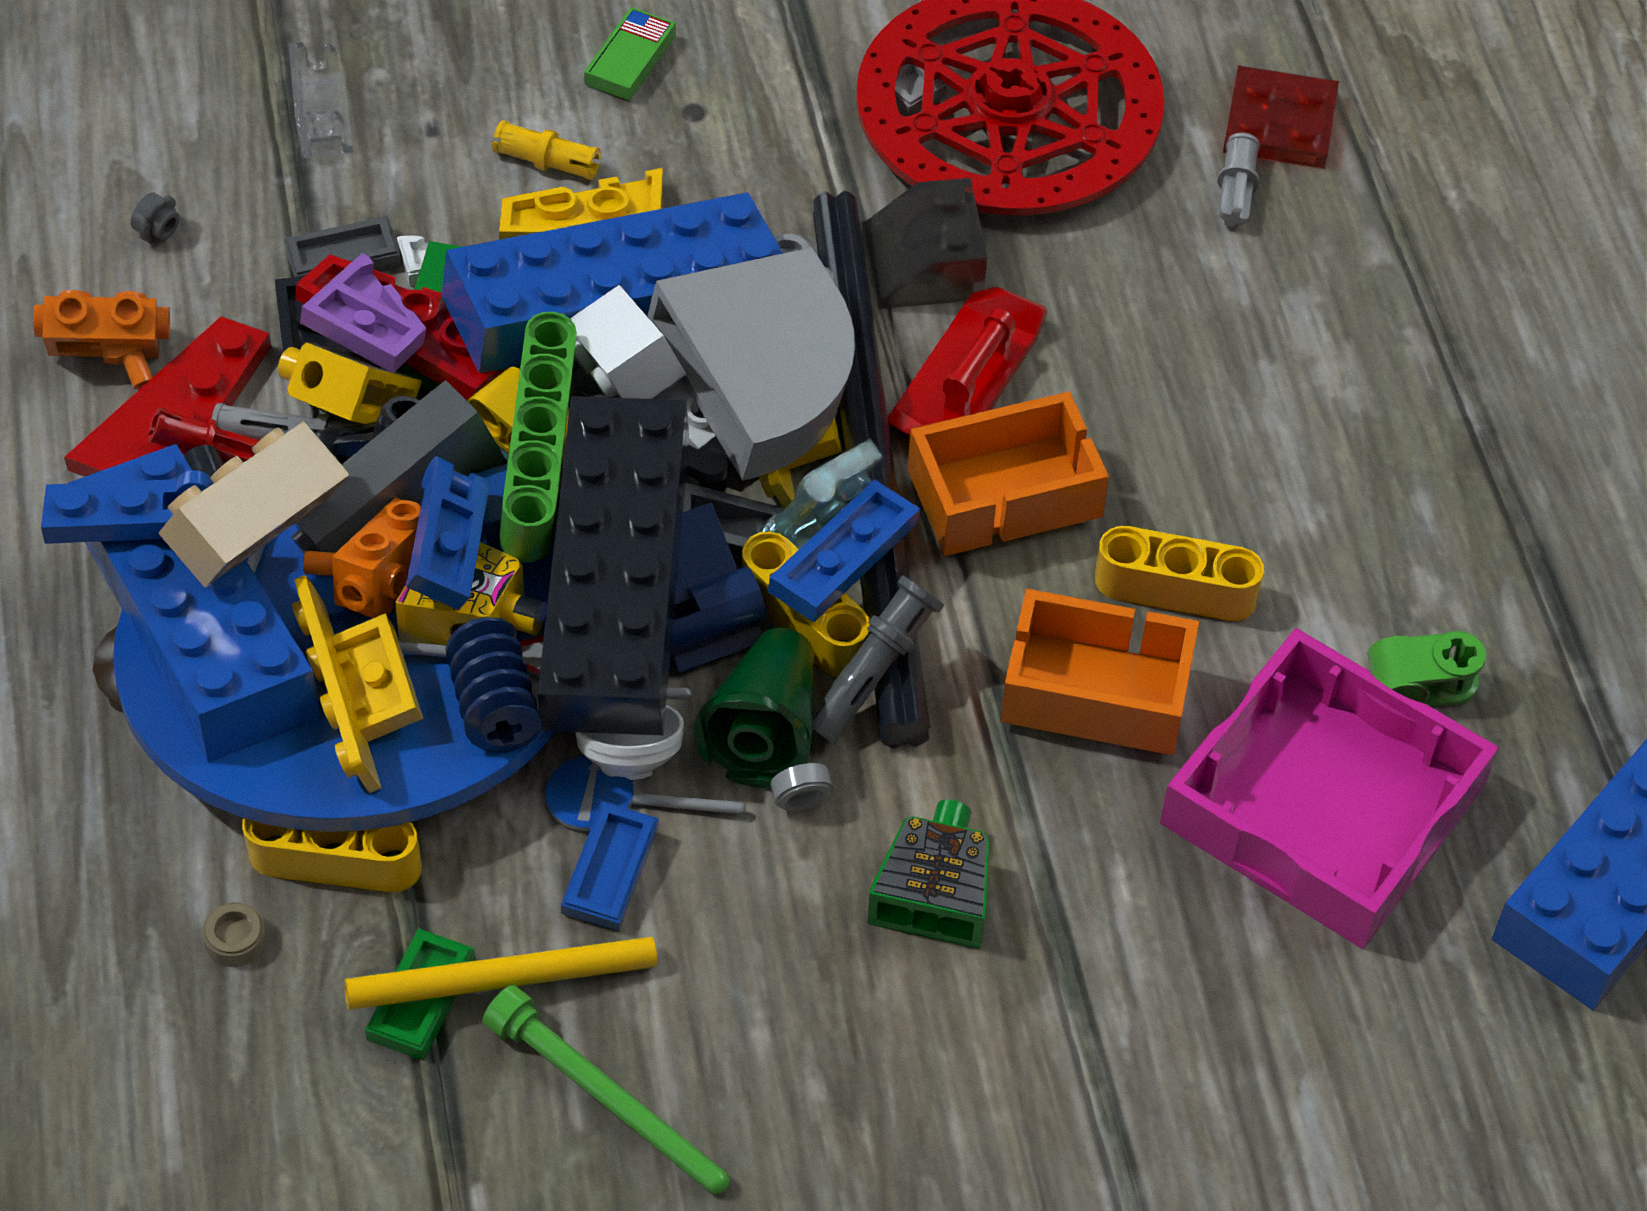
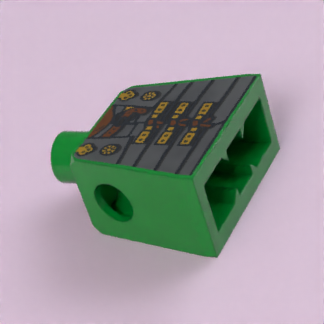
[867,799,989,949]

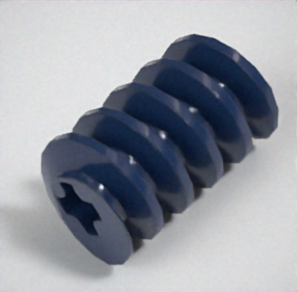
[445,617,542,752]

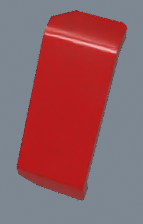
[887,286,1047,434]

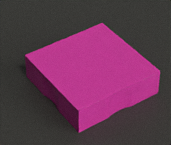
[1160,627,1499,950]

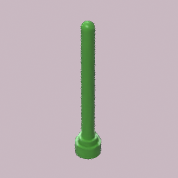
[482,985,730,1194]

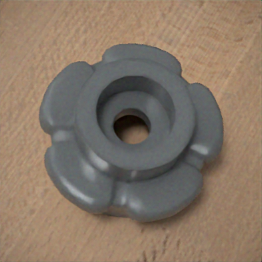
[131,192,180,243]

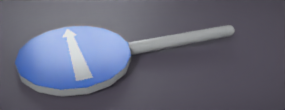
[546,756,746,832]

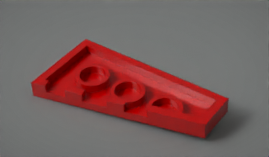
[295,254,508,400]
[64,316,272,477]

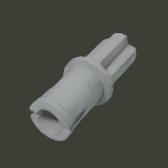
[1217,133,1260,227]

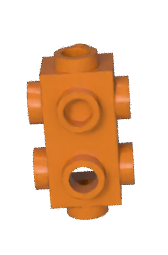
[33,290,170,390]
[303,497,421,618]

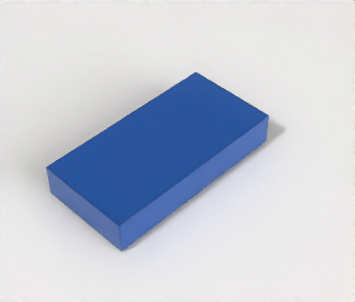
[561,801,659,932]

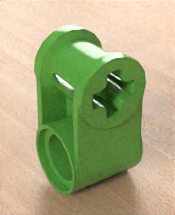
[1367,631,1486,707]

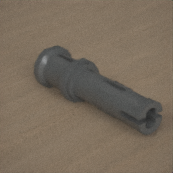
[812,575,945,744]

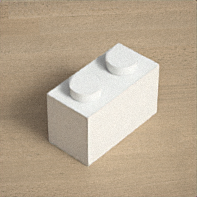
[570,285,687,399]

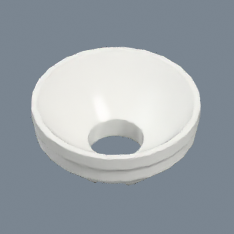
[576,705,684,780]

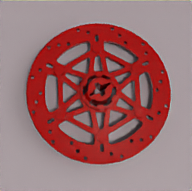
[856,0,1165,216]

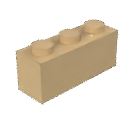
[158,421,350,588]

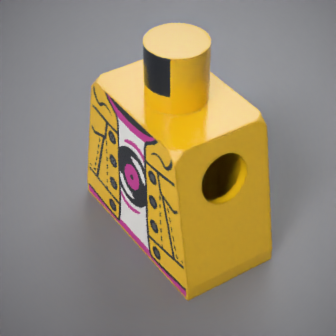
[395,542,547,645]

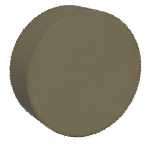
[202,902,267,967]

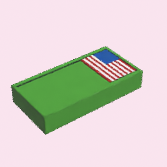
[584,7,676,101]

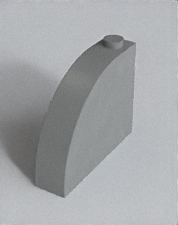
[647,247,855,481]

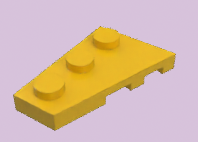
[499,168,663,240]

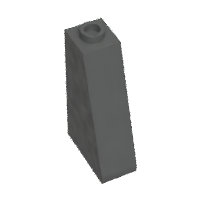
[291,380,508,554]

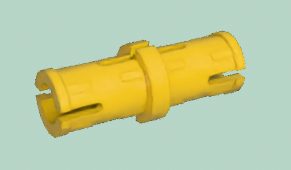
[492,120,601,180]

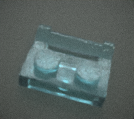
[759,439,883,543]

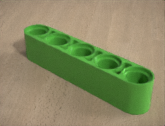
[499,312,577,563]

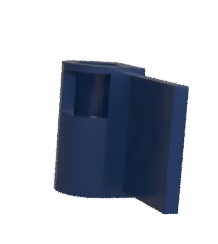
[670,502,767,674]

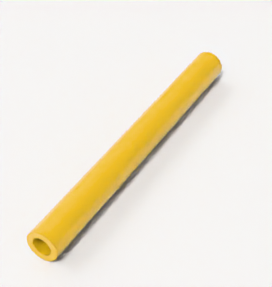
[344,936,657,1010]

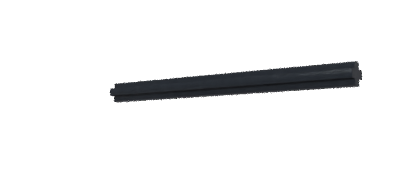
[813,190,931,749]

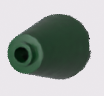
[693,628,814,788]

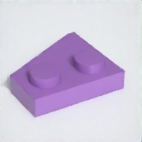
[300,253,426,373]

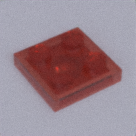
[1223,65,1339,169]

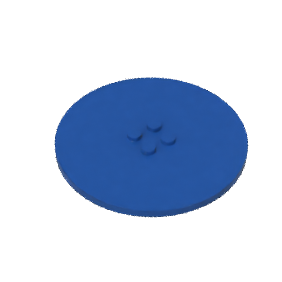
[113,525,556,832]

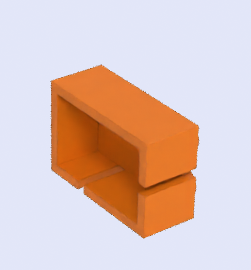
[908,391,1109,556]
[1000,588,1199,756]

